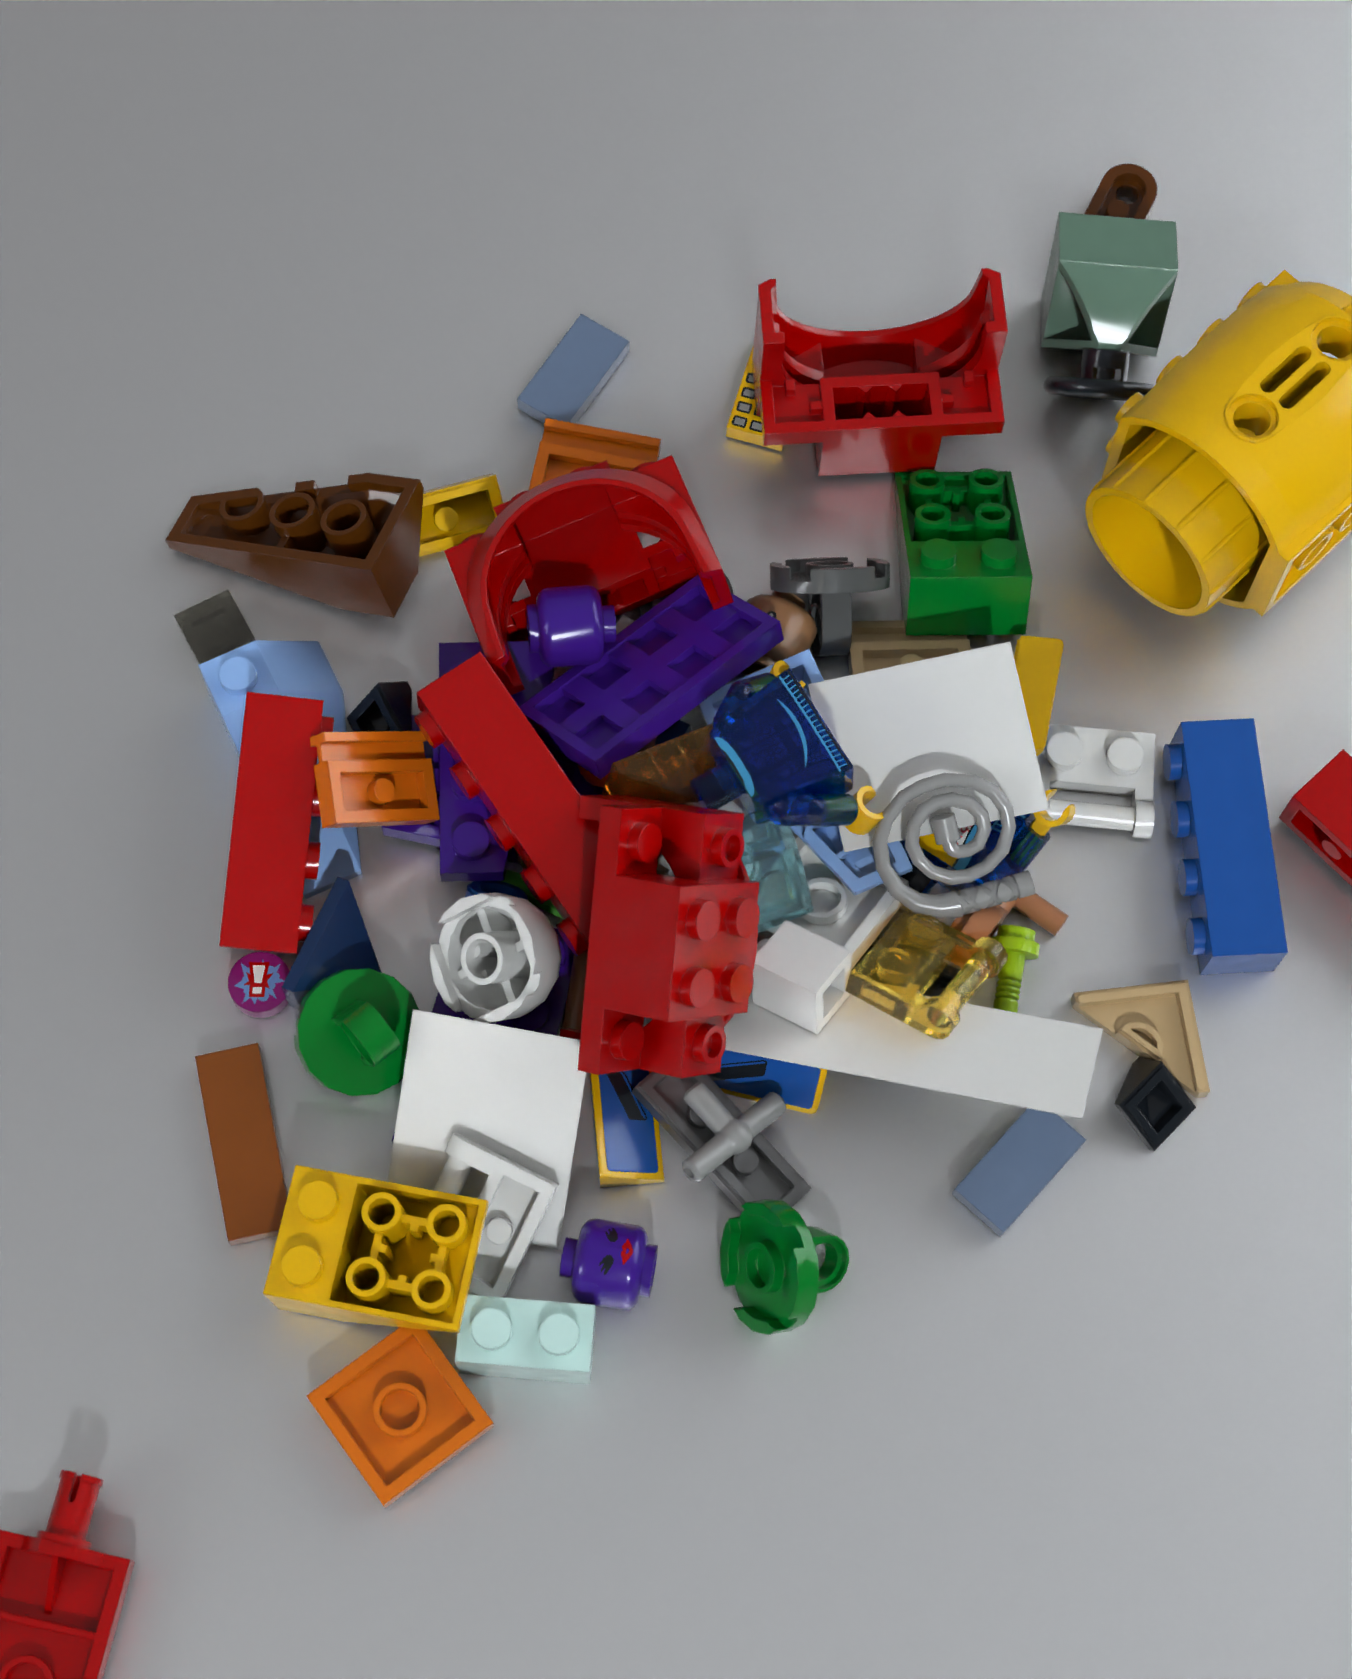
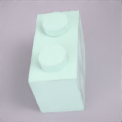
[455,1295,596,1384]

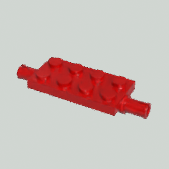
[0,1470,135,1679]

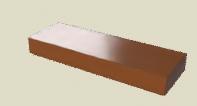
[195,1043,288,1246]

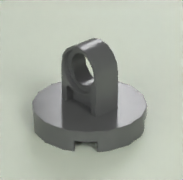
[770,557,890,657]

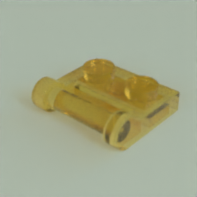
[845,908,1008,1039]

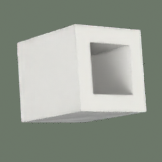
[752,920,852,1034]

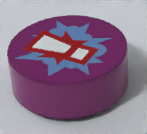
[228,952,289,1018]

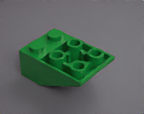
[894,469,1033,636]

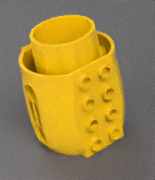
[1085,270,1352,616]

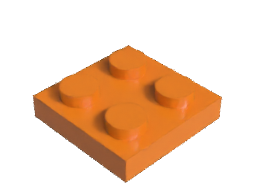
[307,1327,494,1508]

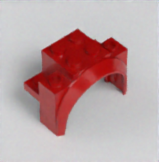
[752,268,1008,476]
[444,455,734,695]
[560,795,760,1078]

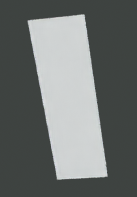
[724,982,1103,1119]

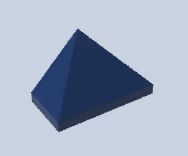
[282,877,382,1009]

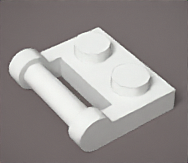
[1026,724,1156,839]
[433,1133,559,1298]

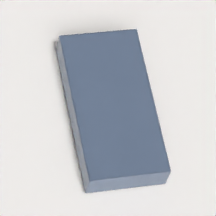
[517,314,630,423]
[952,1108,1086,1237]

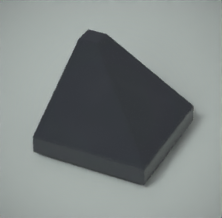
[346,681,412,732]
[1114,1056,1196,1151]

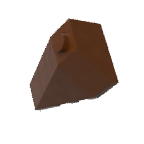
[165,473,424,618]

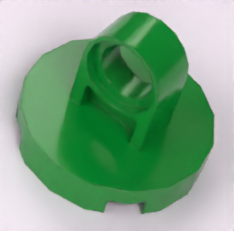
[294,969,419,1096]
[720,1199,849,1335]

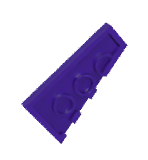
[439,641,557,882]

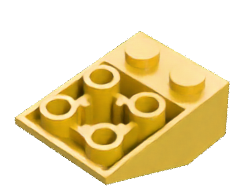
[263,1165,489,1333]

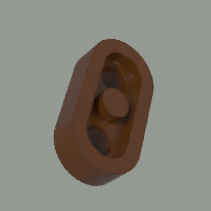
[1084,164,1158,219]

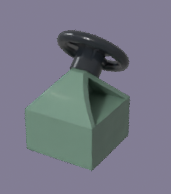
[1041,212,1178,401]

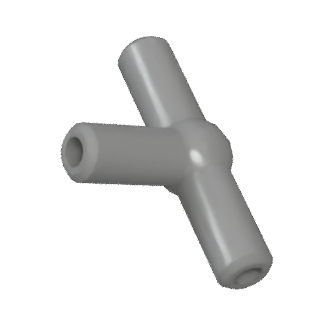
[682,1082,786,1182]

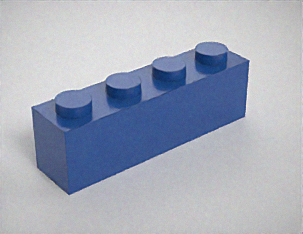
[1163,718,1288,975]

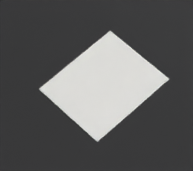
[808,642,1049,852]
[387,1009,586,1250]

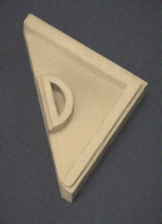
[1071,980,1210,1098]

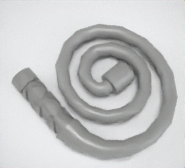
[872,773,1035,918]

